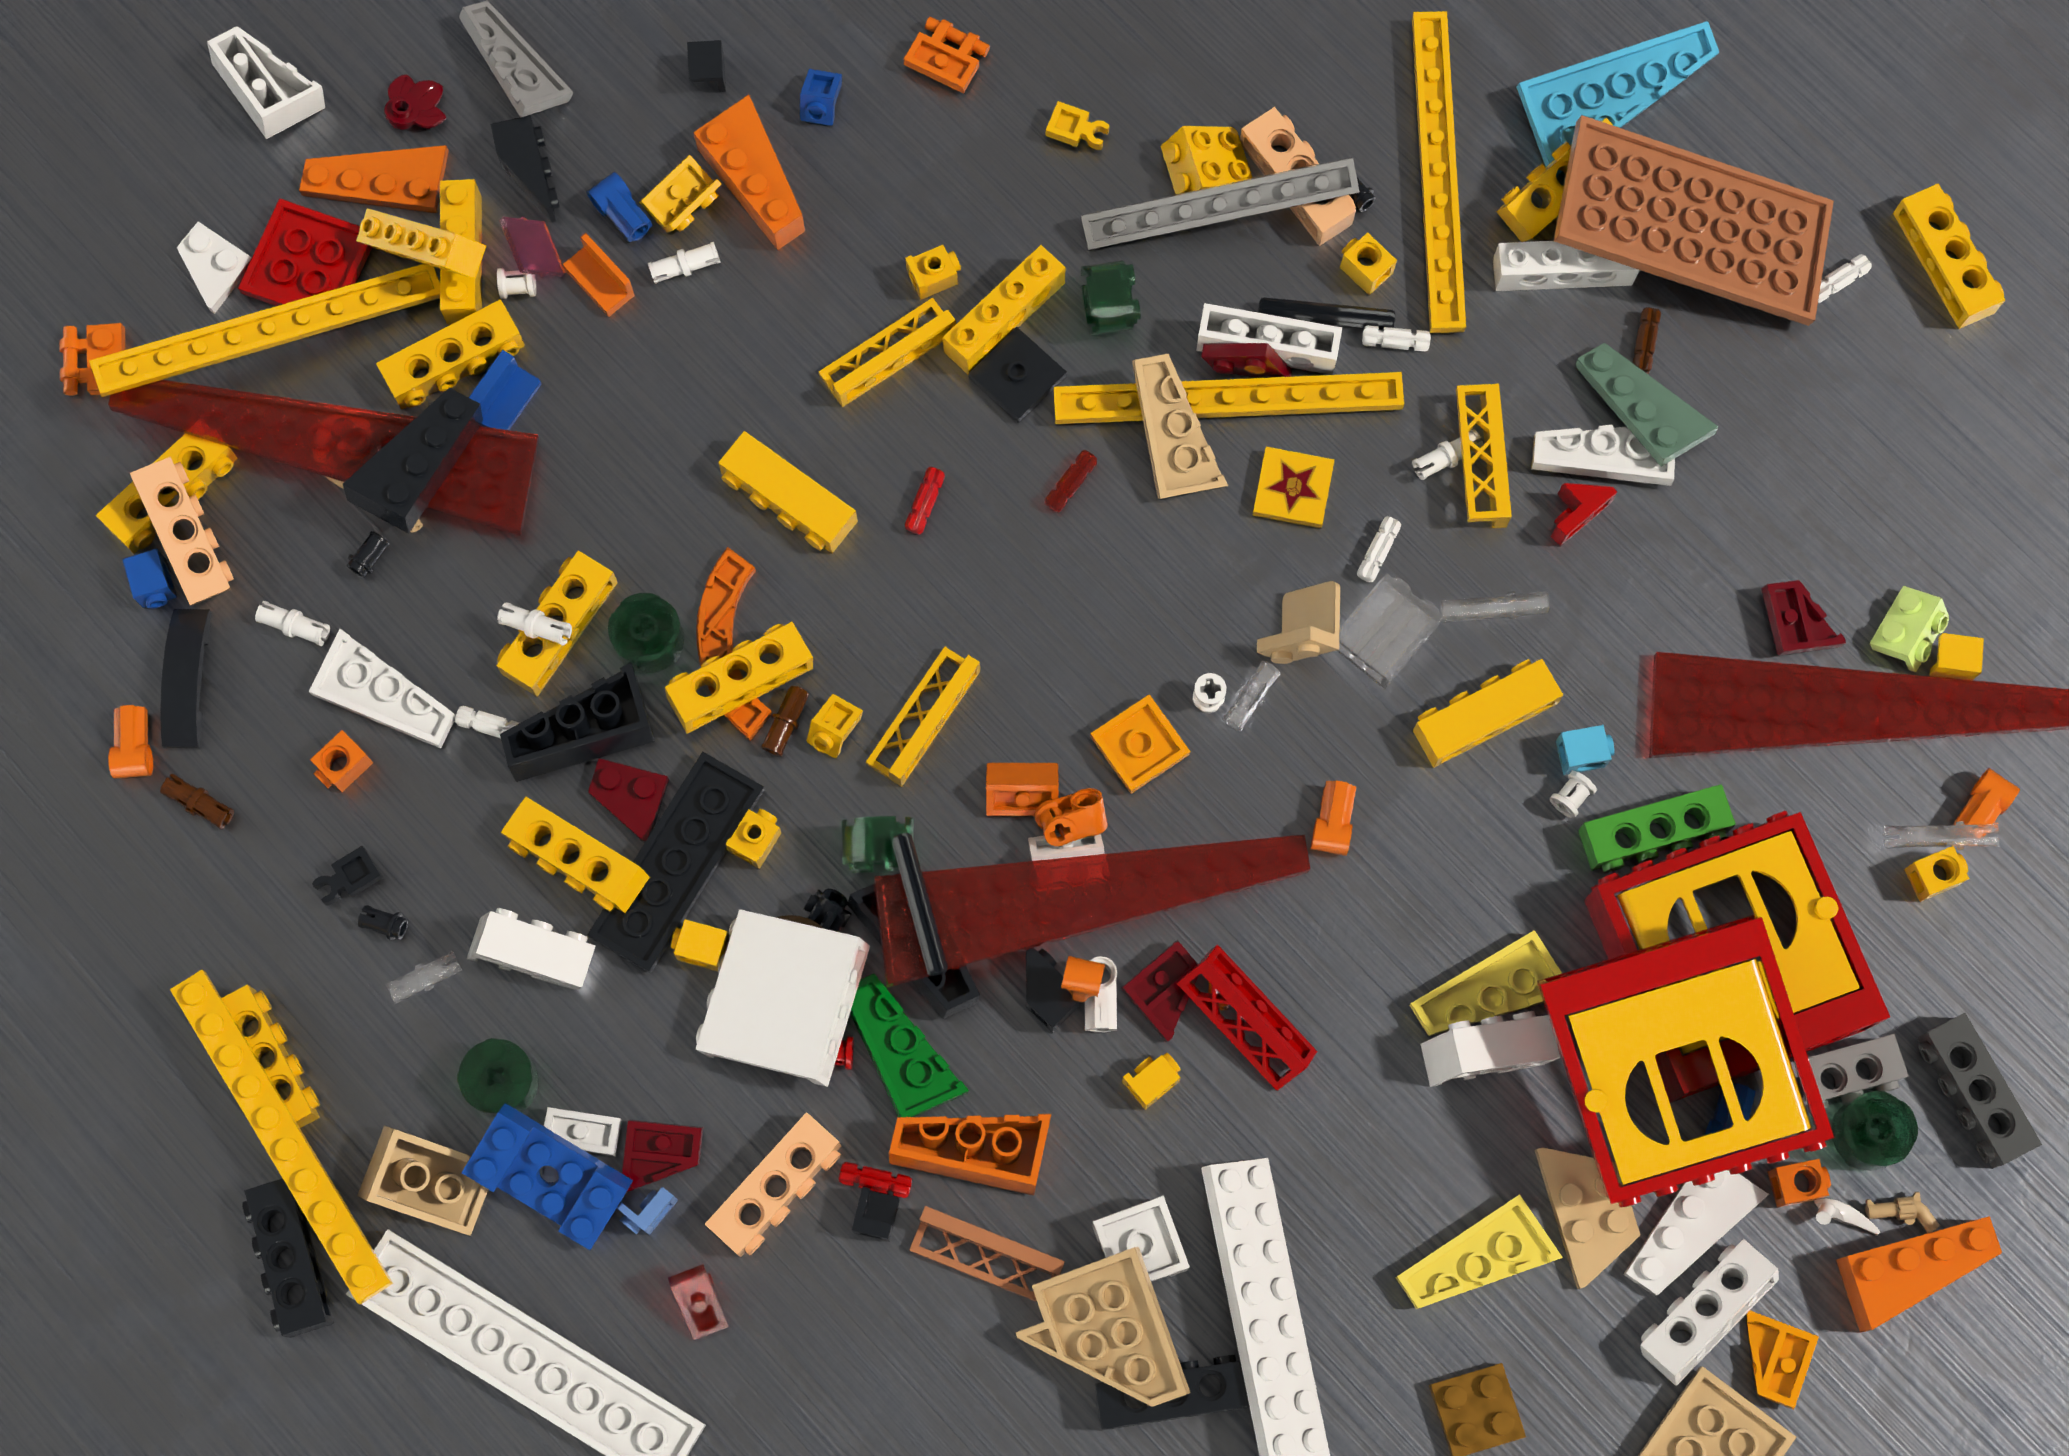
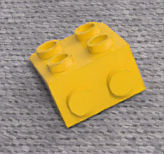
[1160,126,1253,194]

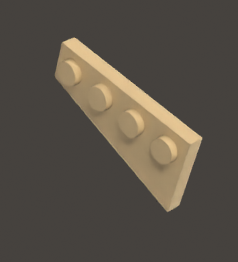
[1132,354,1228,499]

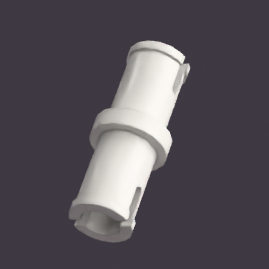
[648,241,721,284]
[1412,429,1484,480]
[255,601,330,646]
[497,602,572,645]

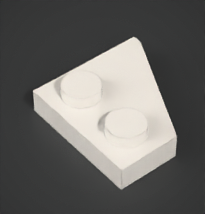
[177,222,252,314]

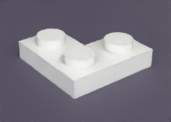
[540,1107,622,1182]

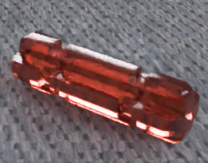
[1045,450,1097,512]

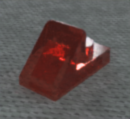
[668,1264,729,1340]

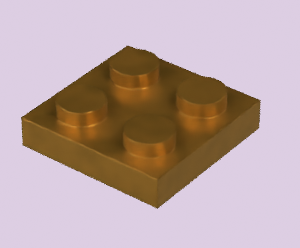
[1429,1363,1526,1456]

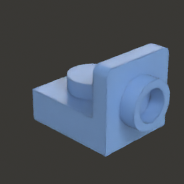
[617,1187,678,1235]

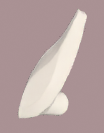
[1813,1198,1880,1236]

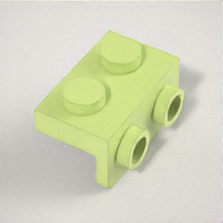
[1870,586,1949,672]

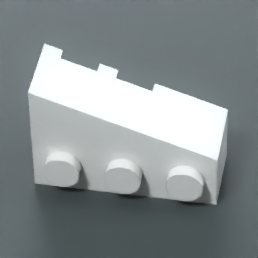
[207,26,325,139]
[467,908,595,990]
[1420,1011,1560,1087]

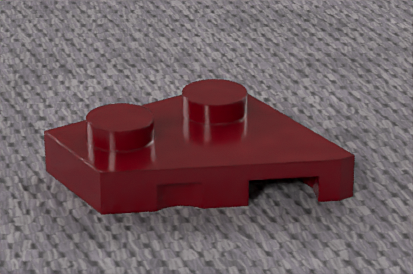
[1201,343,1292,378]
[1761,580,1846,656]
[588,758,669,843]
[1121,941,1199,1042]
[622,1120,703,1192]

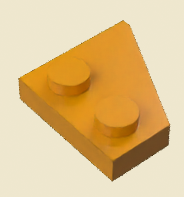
[1746,1310,1819,1410]

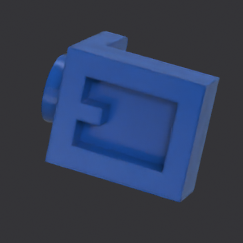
[800,69,842,126]

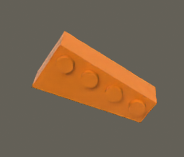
[1836,1216,2002,1333]

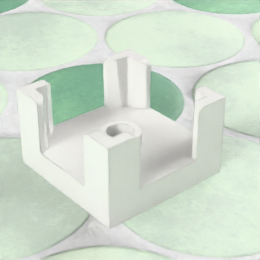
[1092,1196,1190,1282]

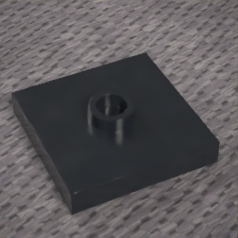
[969,327,1067,423]

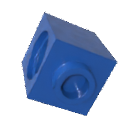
[122,548,177,609]

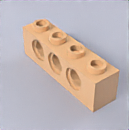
[1240,107,1356,246]
[130,457,234,606]
[705,1112,841,1257]

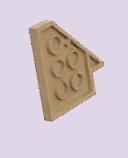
[1015,1247,1191,1407]

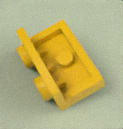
[639,155,721,233]

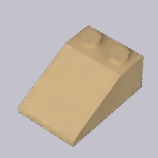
[357,1125,488,1236]

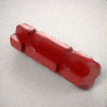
[905,467,945,534]
[839,1162,912,1198]

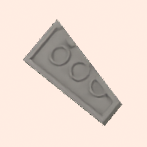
[459,0,574,117]

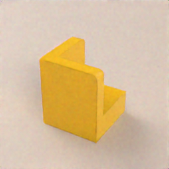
[1929,633,1984,682]

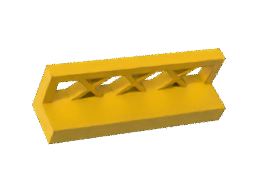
[819,298,956,407]
[1456,384,1512,528]
[866,647,981,787]

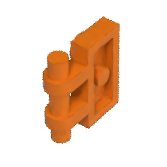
[904,16,990,94]
[59,323,126,396]

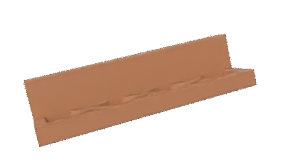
[909,1206,1065,1302]

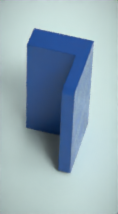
[468,350,541,437]

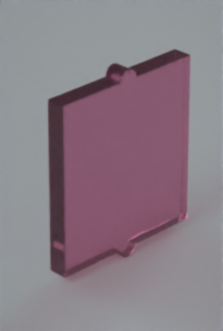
[499,216,566,278]

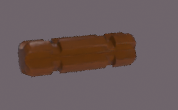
[1633,307,1661,374]

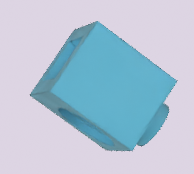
[1555,725,1615,775]

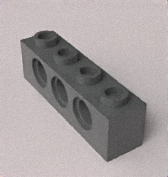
[1917,1013,2042,1169]

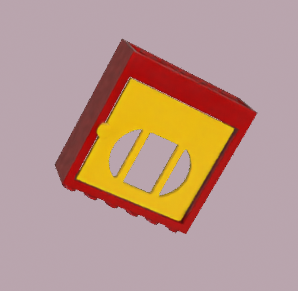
[1584,811,1890,1103]
[1537,915,1834,1208]

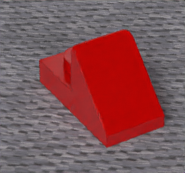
[1551,483,1617,546]

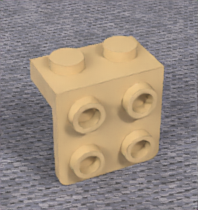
[1257,581,1340,664]

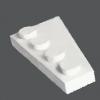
[1531,425,1675,486]
[1623,1170,1769,1296]

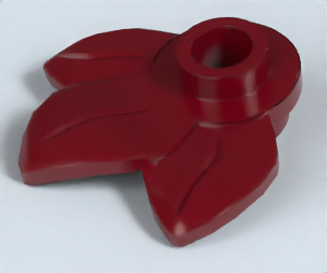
[384,74,446,130]

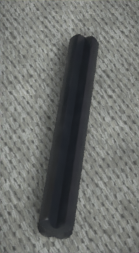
[1258,297,1395,330]
[892,833,948,976]

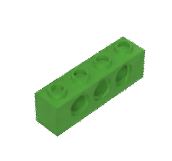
[1578,784,1736,873]

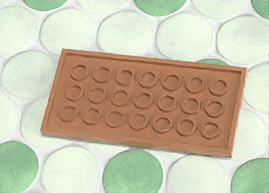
[1554,115,1834,326]

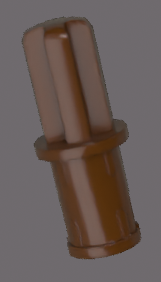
[761,686,809,757]

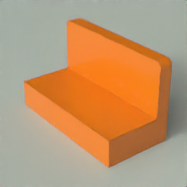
[563,233,635,317]
[986,763,1059,816]

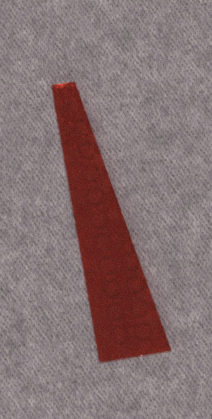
[108,380,539,536]
[1649,652,2069,758]
[874,834,1310,987]

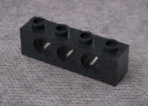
[242,1178,334,1338]
[1094,1355,1250,1431]

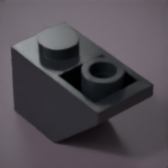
[1026,946,1083,1033]

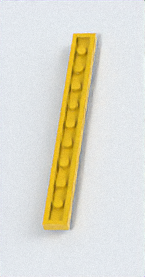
[1412,11,1466,333]
[89,264,440,397]
[1054,372,1404,424]
[170,970,393,1305]

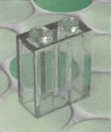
[1336,573,1442,689]

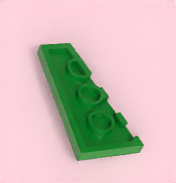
[850,973,969,1117]

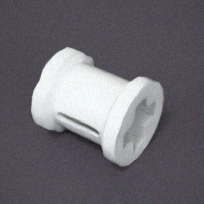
[497,266,536,299]
[1193,673,1227,713]
[1549,770,1597,819]

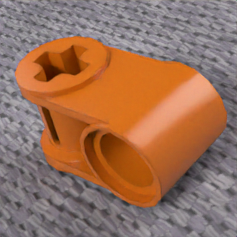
[1034,788,1108,846]

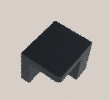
[687,40,726,92]
[852,1186,900,1242]

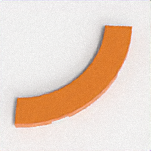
[696,547,772,741]

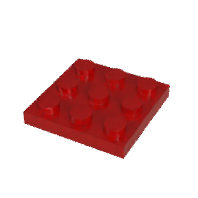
[238,198,372,306]

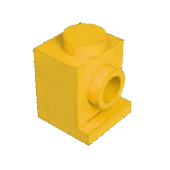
[905,245,961,300]
[725,808,782,869]
[1122,1053,1181,1110]

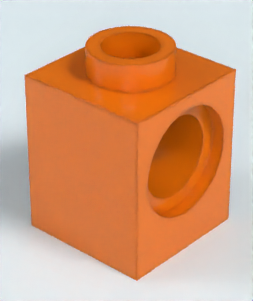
[310,730,373,792]
[1767,1159,1831,1208]

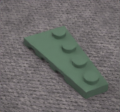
[1575,342,1719,467]

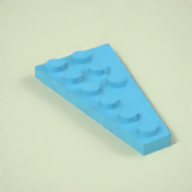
[1516,21,1719,177]

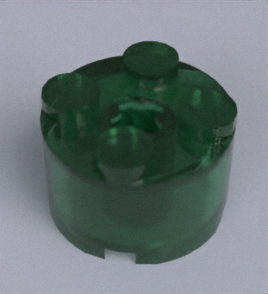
[1081,260,1141,336]
[608,593,684,673]
[841,816,915,874]
[457,1038,538,1118]
[1832,1091,1918,1171]

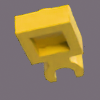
[1045,101,1110,150]

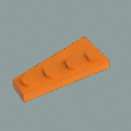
[299,145,449,213]

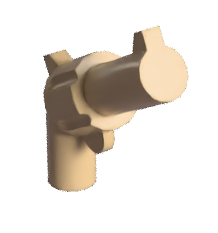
[1865,1192,1940,1233]

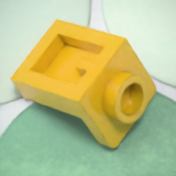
[806,694,863,758]

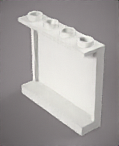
[695,909,870,1087]

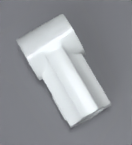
[1085,956,1117,1033]

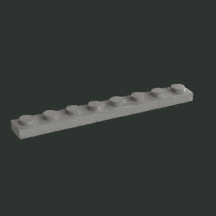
[1081,157,1360,250]

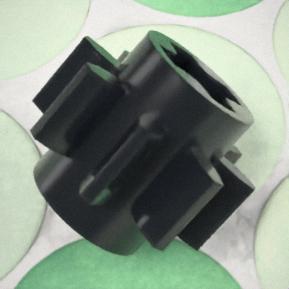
[803,888,852,932]

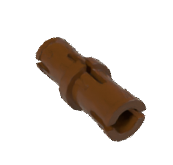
[160,773,234,829]

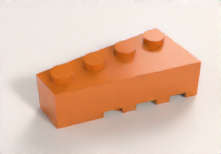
[693,94,805,250]
[889,1114,1051,1196]

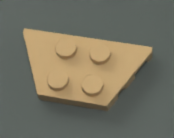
[1534,1147,1641,1290]

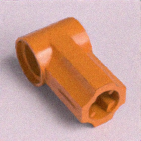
[108,705,153,779]
[1951,768,2020,844]
[1311,780,1356,856]
[1061,956,1105,1002]

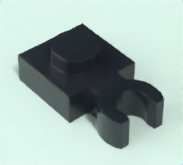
[312,846,383,906]

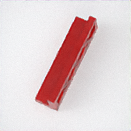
[1177,944,1318,1091]

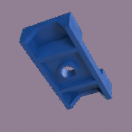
[461,1103,633,1250]

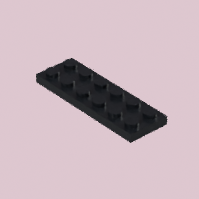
[587,751,765,974]

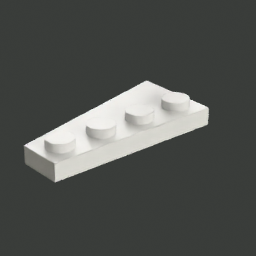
[309,629,455,748]

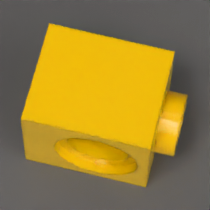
[1340,232,1397,295]
[1904,846,1970,902]
[671,919,730,971]

